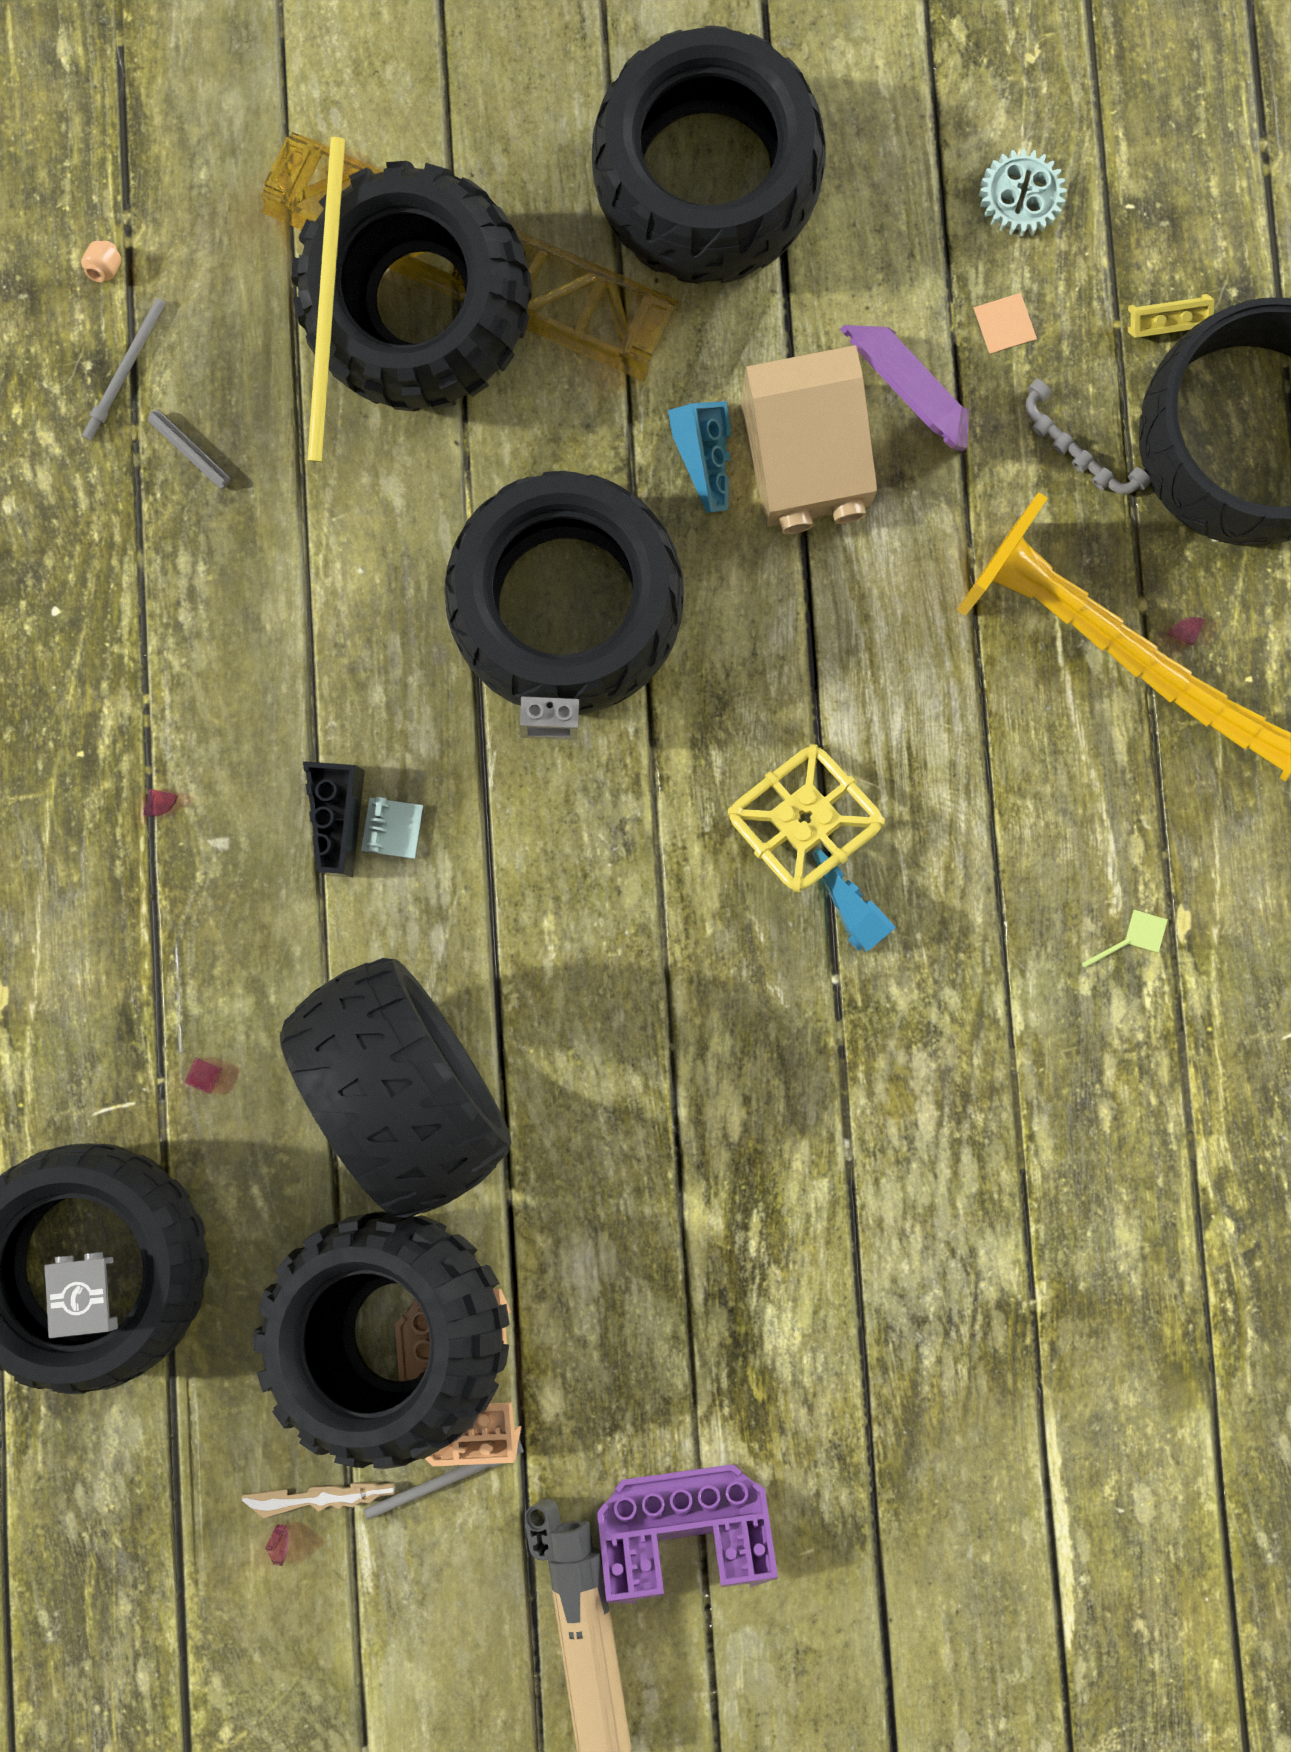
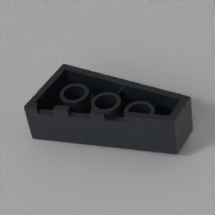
[303,761,365,878]

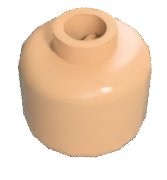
[81,241,121,282]

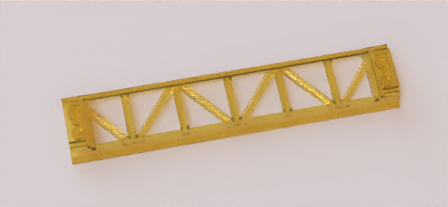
[261,132,681,381]

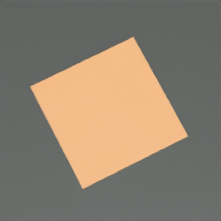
[973,293,1037,354]

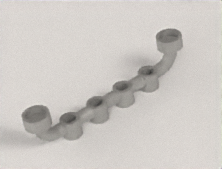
[1025,379,1151,495]

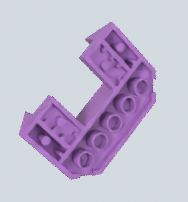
[840,325,969,452]
[597,1464,778,1604]

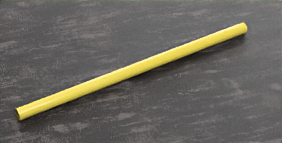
[307,137,345,462]

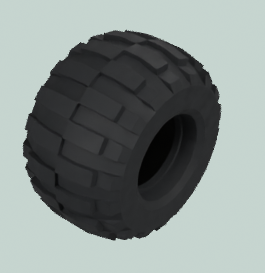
[291,161,532,412]
[254,1211,510,1469]

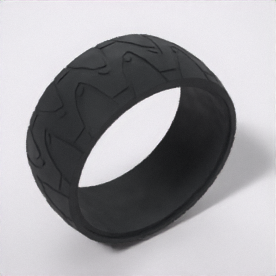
[1139,297,1291,546]

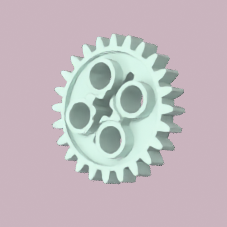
[979,149,1067,237]

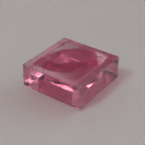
[184,1058,223,1094]

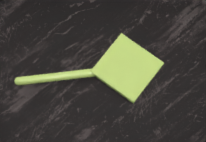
[1082,910,1168,968]

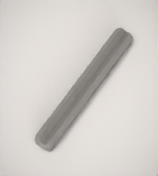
[148,409,231,489]

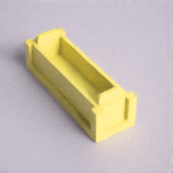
[1128,294,1214,338]

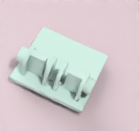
[361,797,423,859]

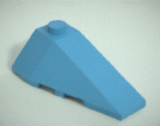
[668,401,731,513]
[812,847,896,952]

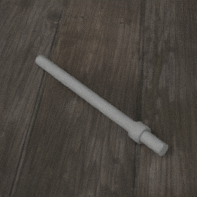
[82,298,166,441]
[364,1442,523,1520]

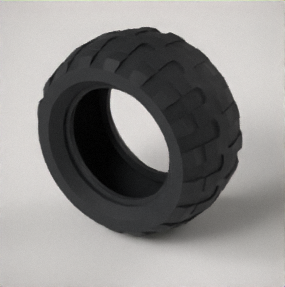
[0,1143,209,1394]

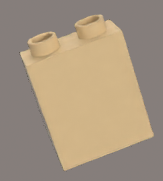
[741,345,877,534]

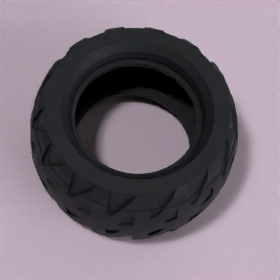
[592,26,826,284]
[444,471,684,715]
[280,958,512,1218]

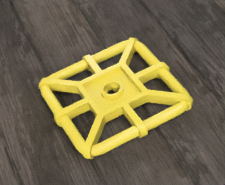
[727,744,885,893]

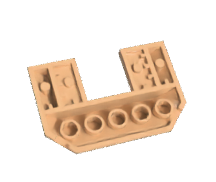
[395,1288,521,1466]

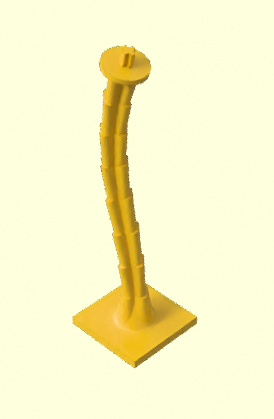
[957,492,1291,782]

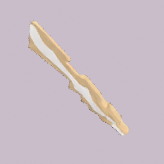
[242,1482,395,1518]

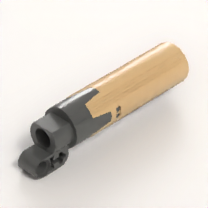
[525,1498,631,1752]

